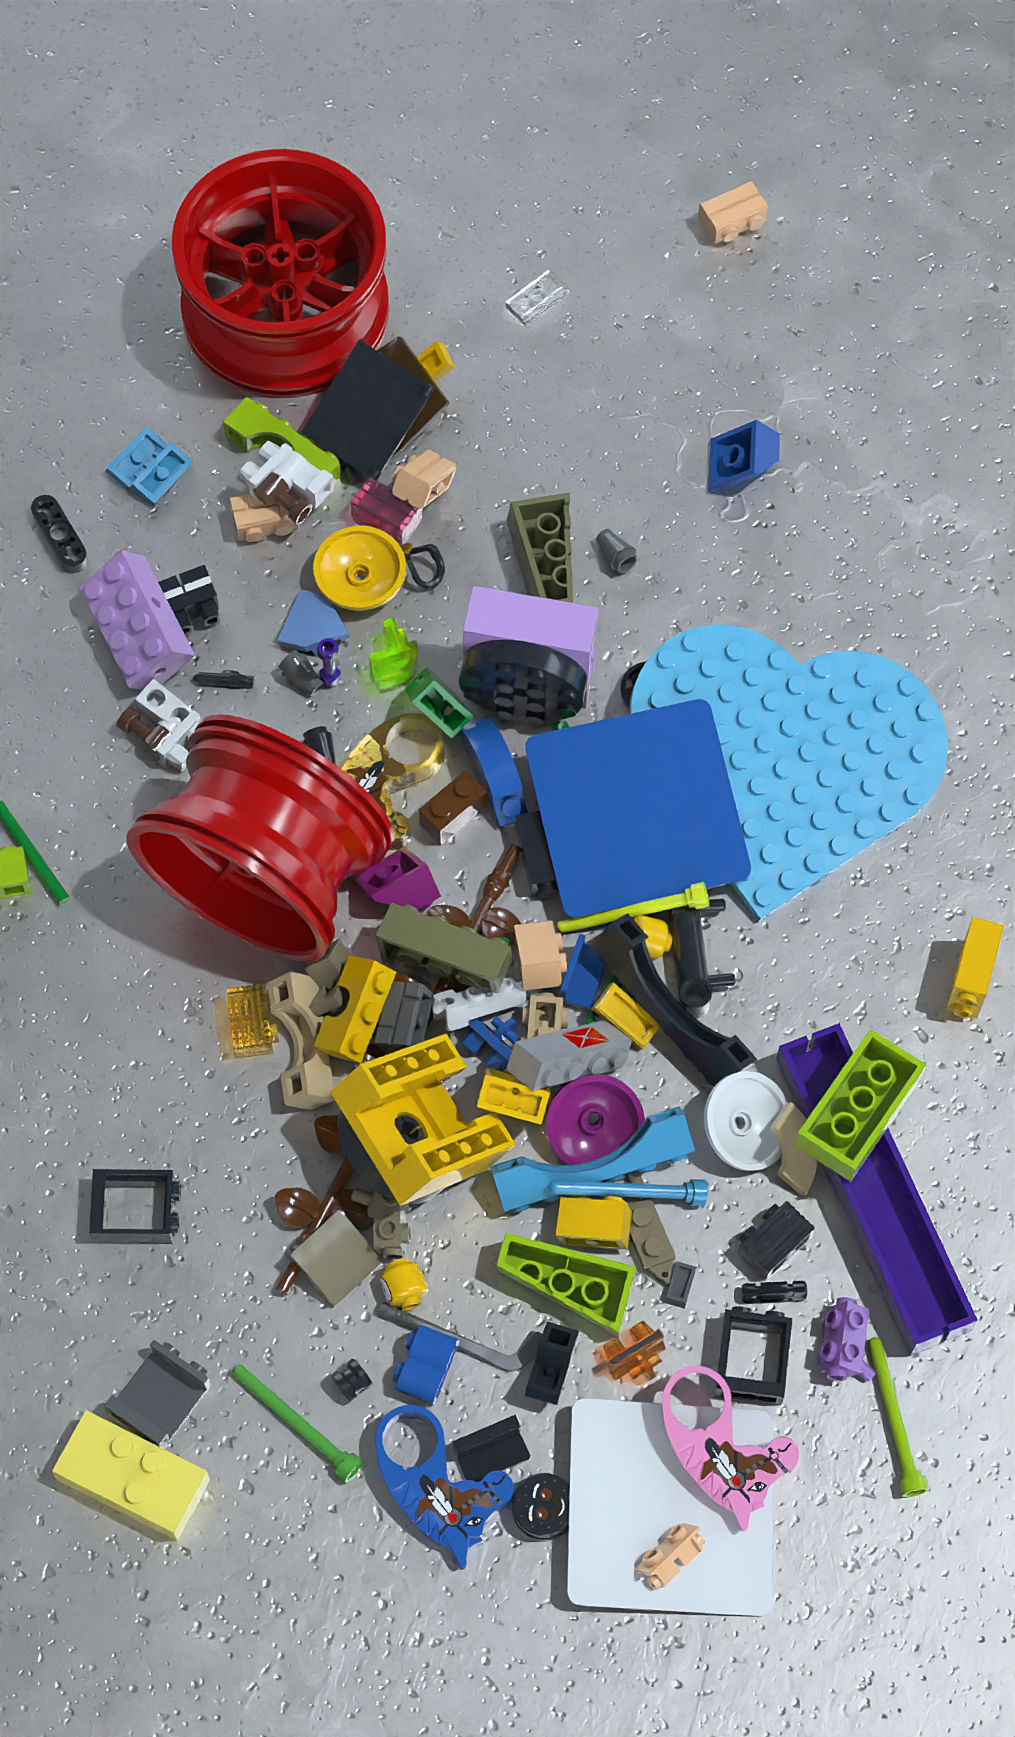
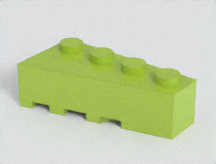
[497,1232,636,1338]

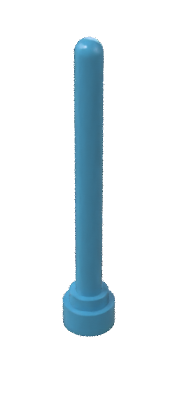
[549,1179,708,1206]

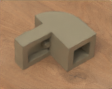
[304,939,351,1017]

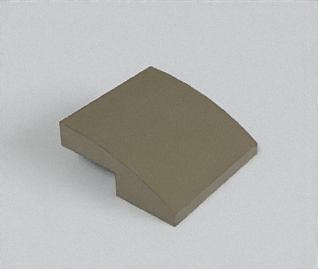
[289,1210,383,1308]

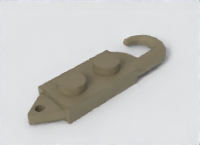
[602,1170,676,1286]

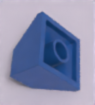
[708,419,780,493]

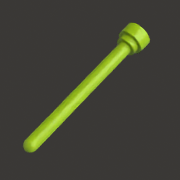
[868,1337,929,1498]

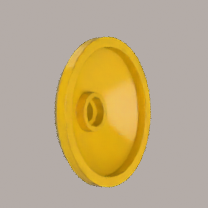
[313,526,406,611]

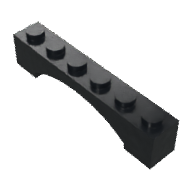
[589,913,757,1087]

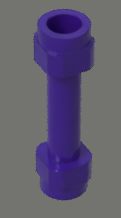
[317,638,341,688]

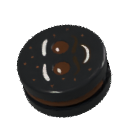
[512,1473,569,1541]

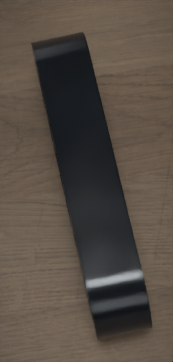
[31,495,88,573]

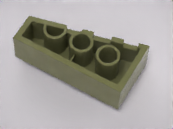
[375,902,513,993]

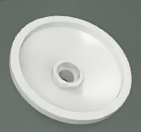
[704,1071,788,1171]

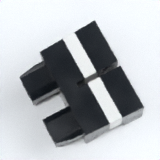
[158,564,220,635]

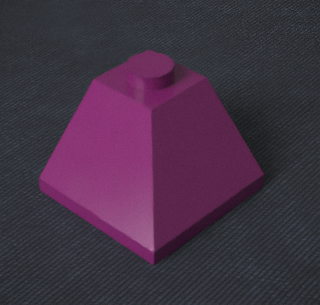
[350,847,441,910]

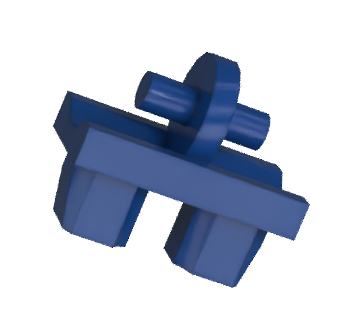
[462,1016,520,1071]

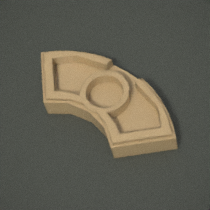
[770,1102,817,1196]

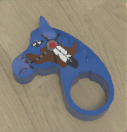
[375,1405,514,1570]

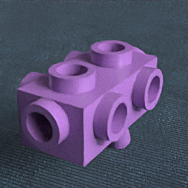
[817,1297,876,1382]

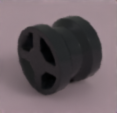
[331,1358,373,1402]

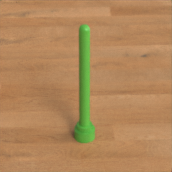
[232,1365,364,1483]

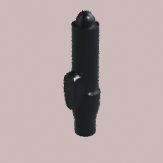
[193,670,255,687]

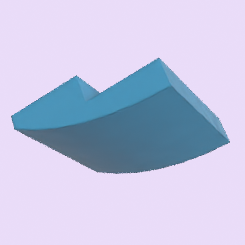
[105,426,194,505]

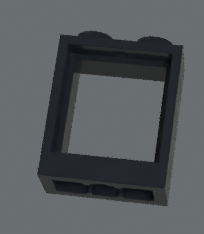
[89,1169,181,1244]
[714,1306,793,1405]

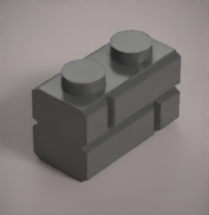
[373,981,434,1054]

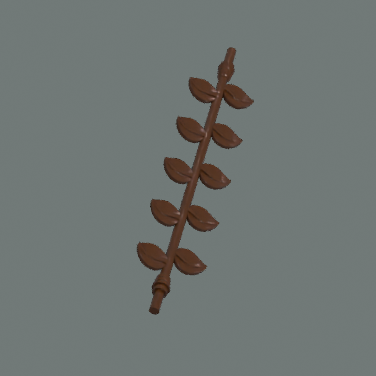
[275,844,522,1295]

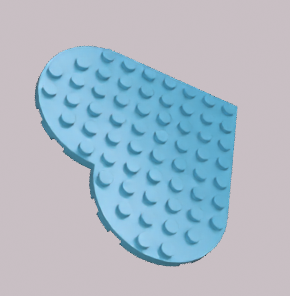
[629,625,948,922]

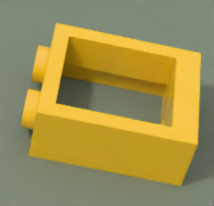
[946,917,1004,1018]
[477,1067,550,1125]

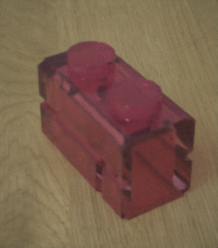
[350,477,422,545]

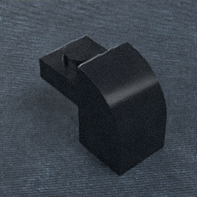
[524,1321,579,1405]

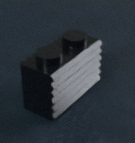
[738,1201,815,1280]

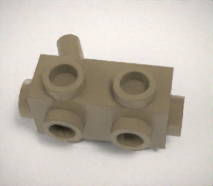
[351,1187,412,1259]

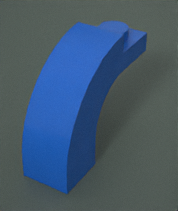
[460,716,528,826]

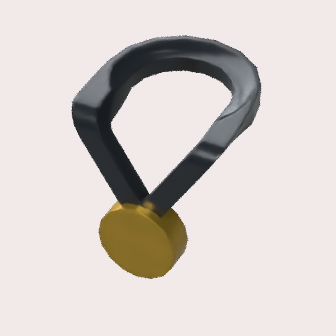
[400,543,445,589]

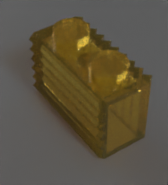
[226,983,279,1059]

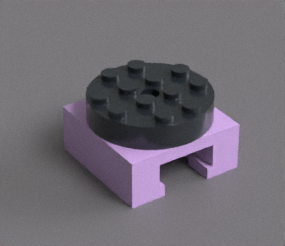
[458,586,599,726]

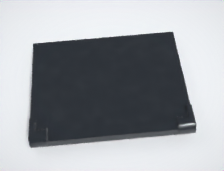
[302,339,435,482]

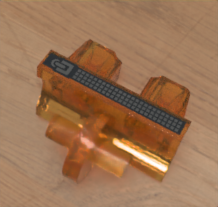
[603,1321,666,1381]

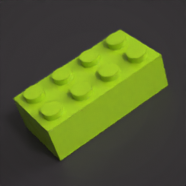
[795,1029,927,1182]

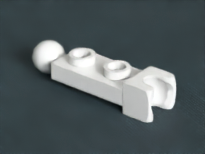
[432,977,544,1031]

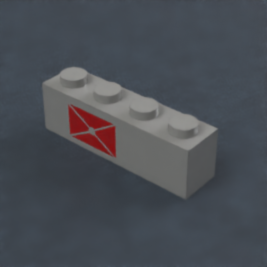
[506,1020,632,1091]

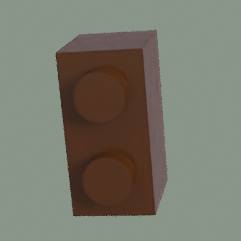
[419,770,487,846]

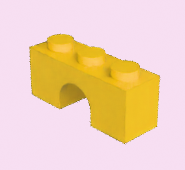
[314,955,396,1063]

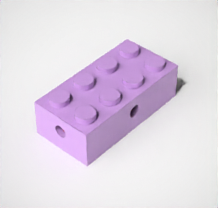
[79,550,195,690]

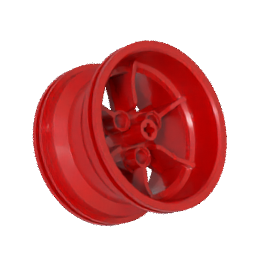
[172,149,389,398]
[126,714,395,962]

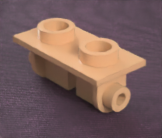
[635,1523,705,1590]

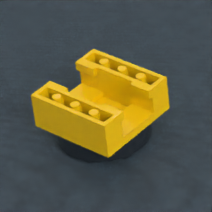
[330,1034,516,1206]

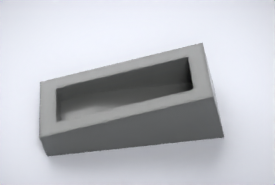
[665,1261,697,1309]

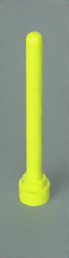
[556,882,710,933]

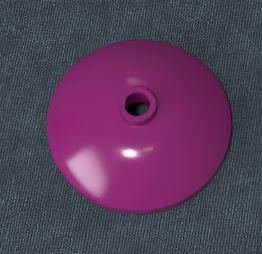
[546,1074,645,1165]

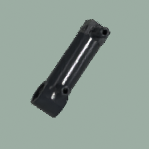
[669,898,736,1019]

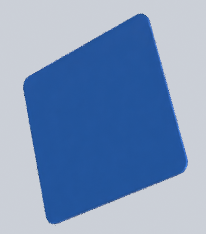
[525,699,751,918]

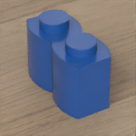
[392,1324,460,1405]

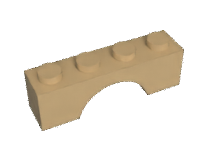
[267,972,335,1110]

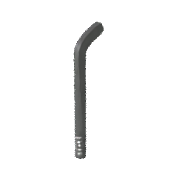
[378,1302,542,1372]

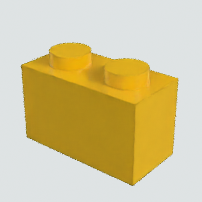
[555,1195,632,1250]

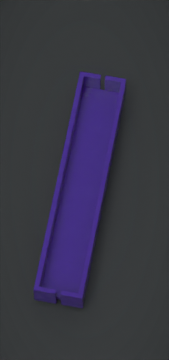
[776,1023,978,1355]

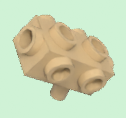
[521,993,569,1040]

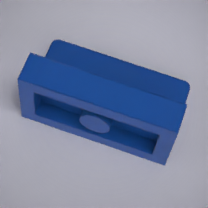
[560,933,606,1012]

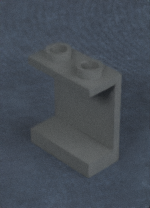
[104,1340,211,1449]

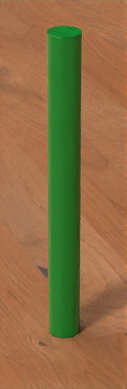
[0,801,70,905]

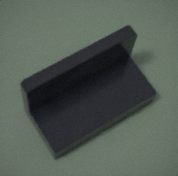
[452,1415,530,1482]

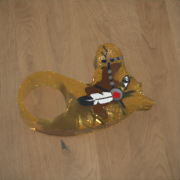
[342,713,445,850]

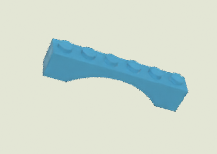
[490,1106,695,1212]

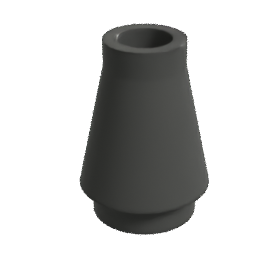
[596,529,638,573]
[278,650,324,696]

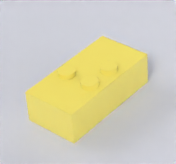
[52,1410,210,1541]

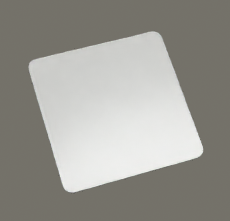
[567,1398,773,1616]

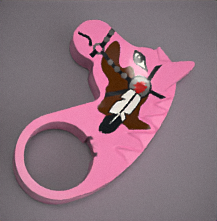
[662,1366,799,1531]

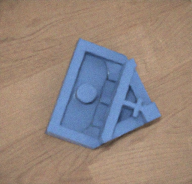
[277,590,350,656]

